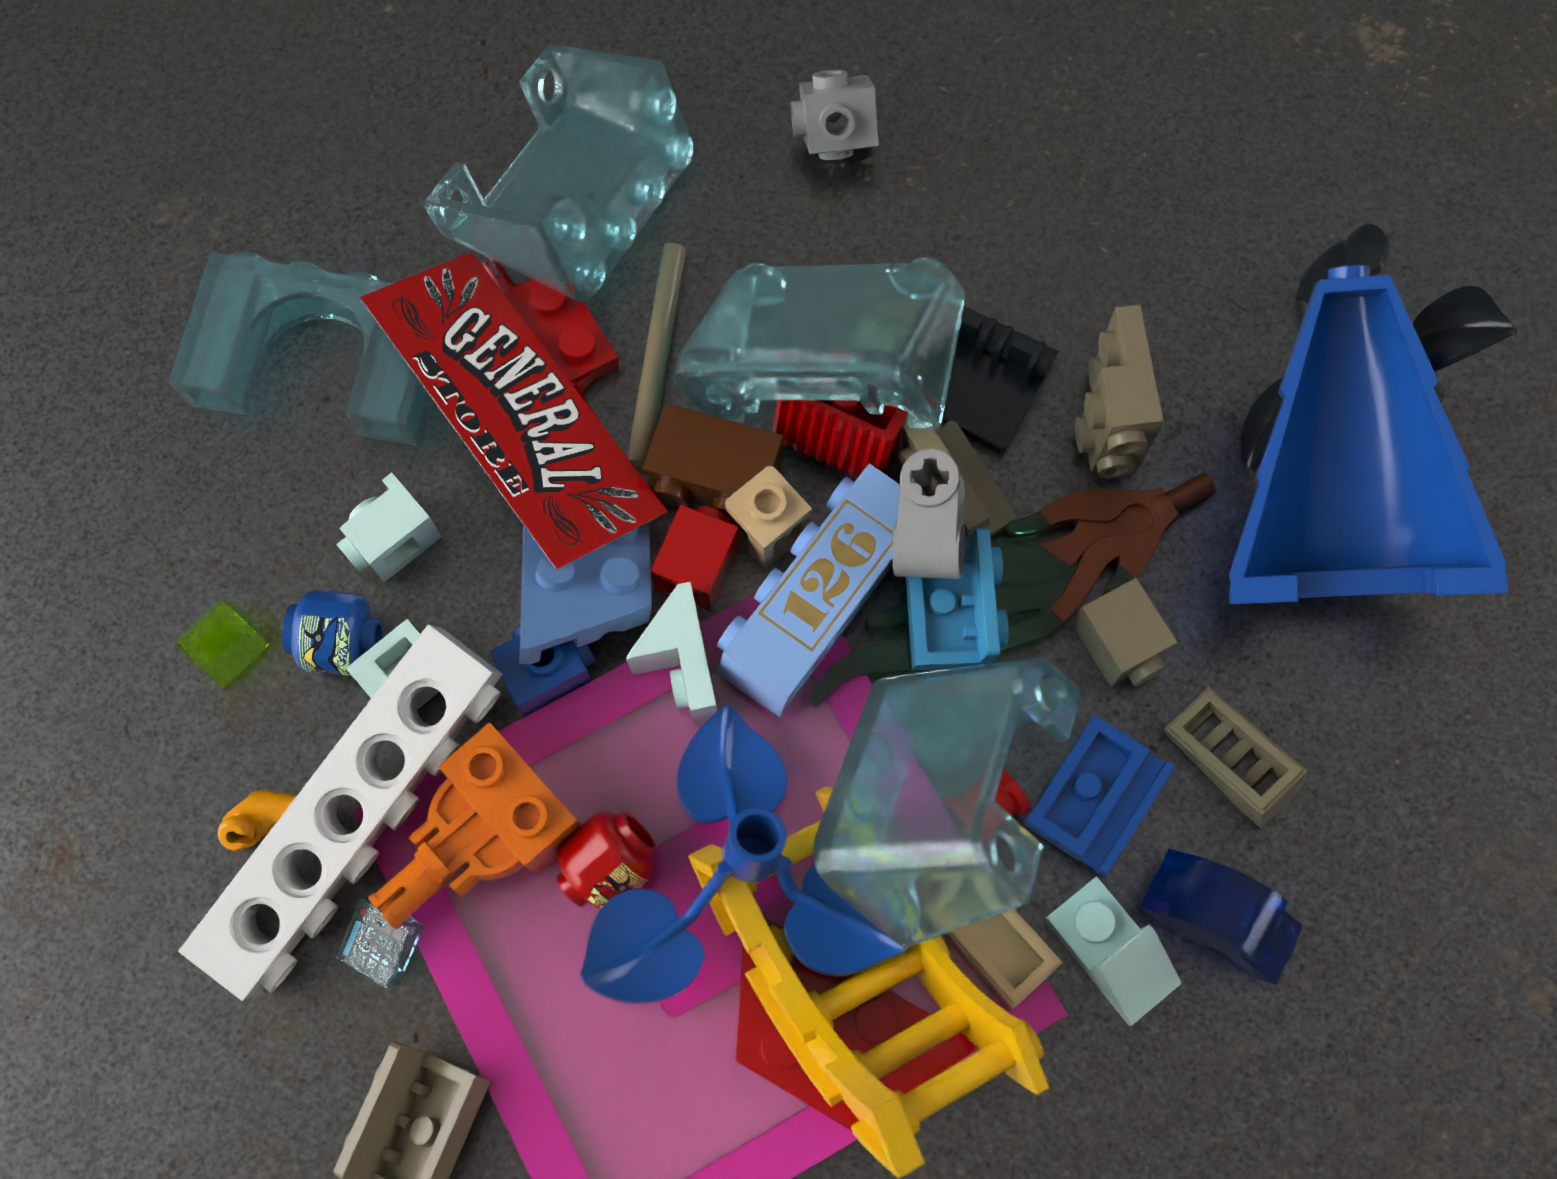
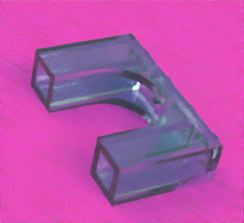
[168,251,432,447]

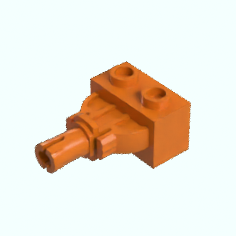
[368,722,581,930]

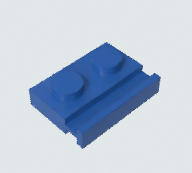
[1023,714,1176,877]

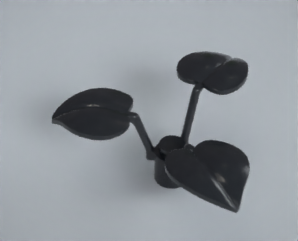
[1242,224,1517,473]

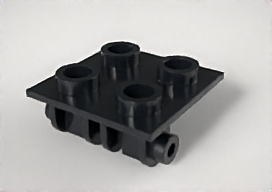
[898,300,1059,451]

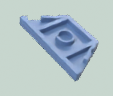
[519,522,652,665]

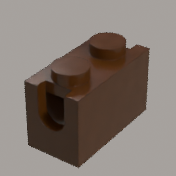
[642,403,784,524]

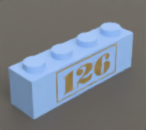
[717,464,900,718]

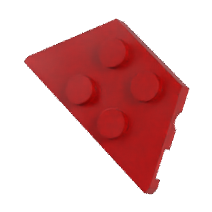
[735,916,976,1131]

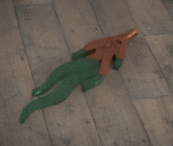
[810,473,1216,707]

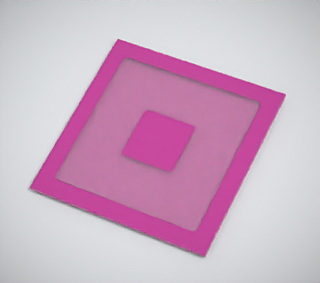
[352,593,1068,1179]

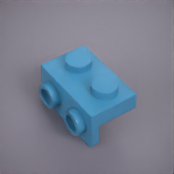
[905,528,1009,671]

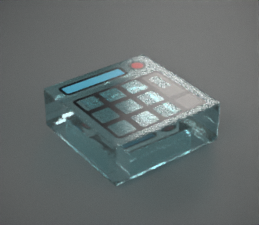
[335,896,424,989]

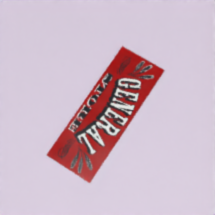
[360,252,668,570]

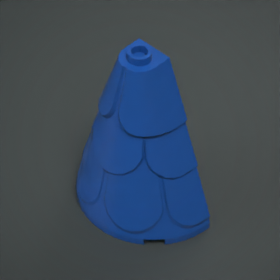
[1229,265,1508,604]

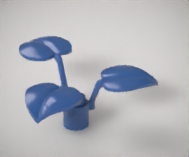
[580,705,910,1004]

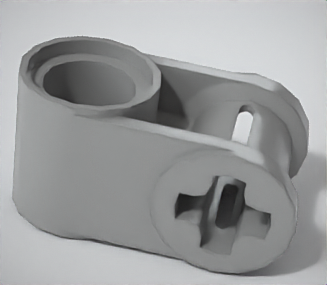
[892,448,966,579]

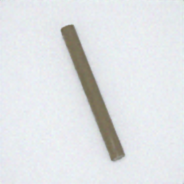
[627,243,686,469]

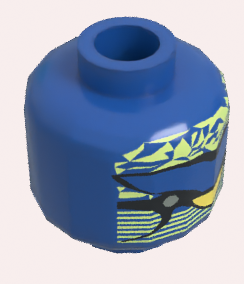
[282,590,383,675]

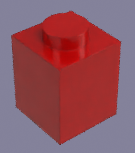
[650,505,740,612]

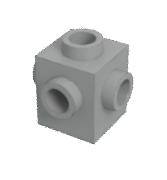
[791,70,879,160]

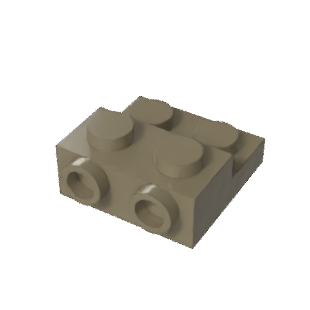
[1075,304,1164,478]

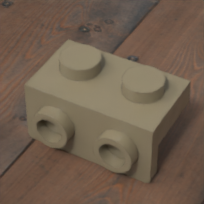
[898,414,1016,538]
[334,1041,491,1179]

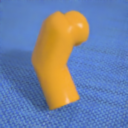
[218,790,297,851]

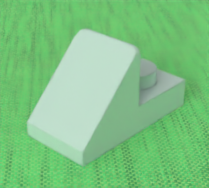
[626,582,717,726]
[1043,876,1182,1026]

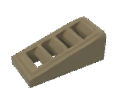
[1164,686,1308,829]

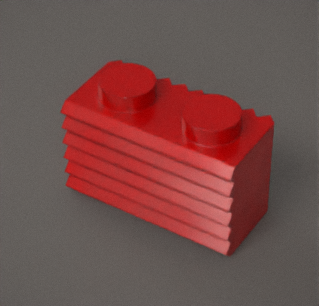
[772,356,915,478]

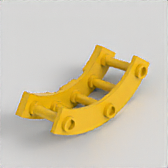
[688,786,1049,1179]

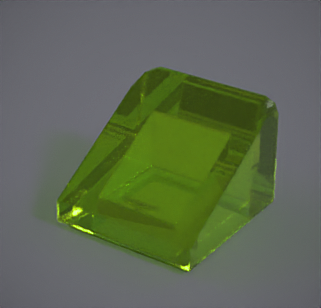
[175,597,269,689]

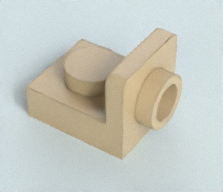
[725,466,812,570]

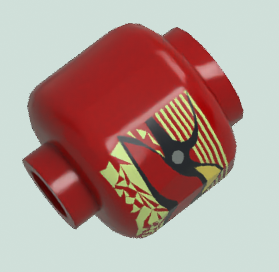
[557,810,658,910]

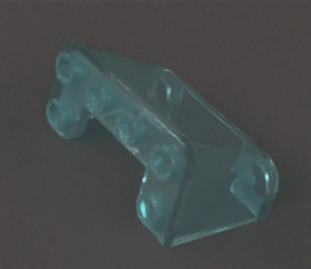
[423,44,693,302]
[813,657,1082,949]

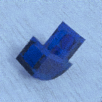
[1140,849,1304,985]

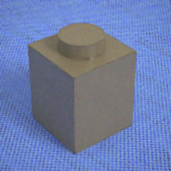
[1072,577,1178,688]

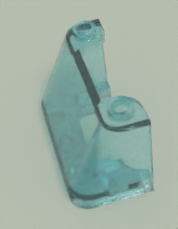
[673,258,966,429]

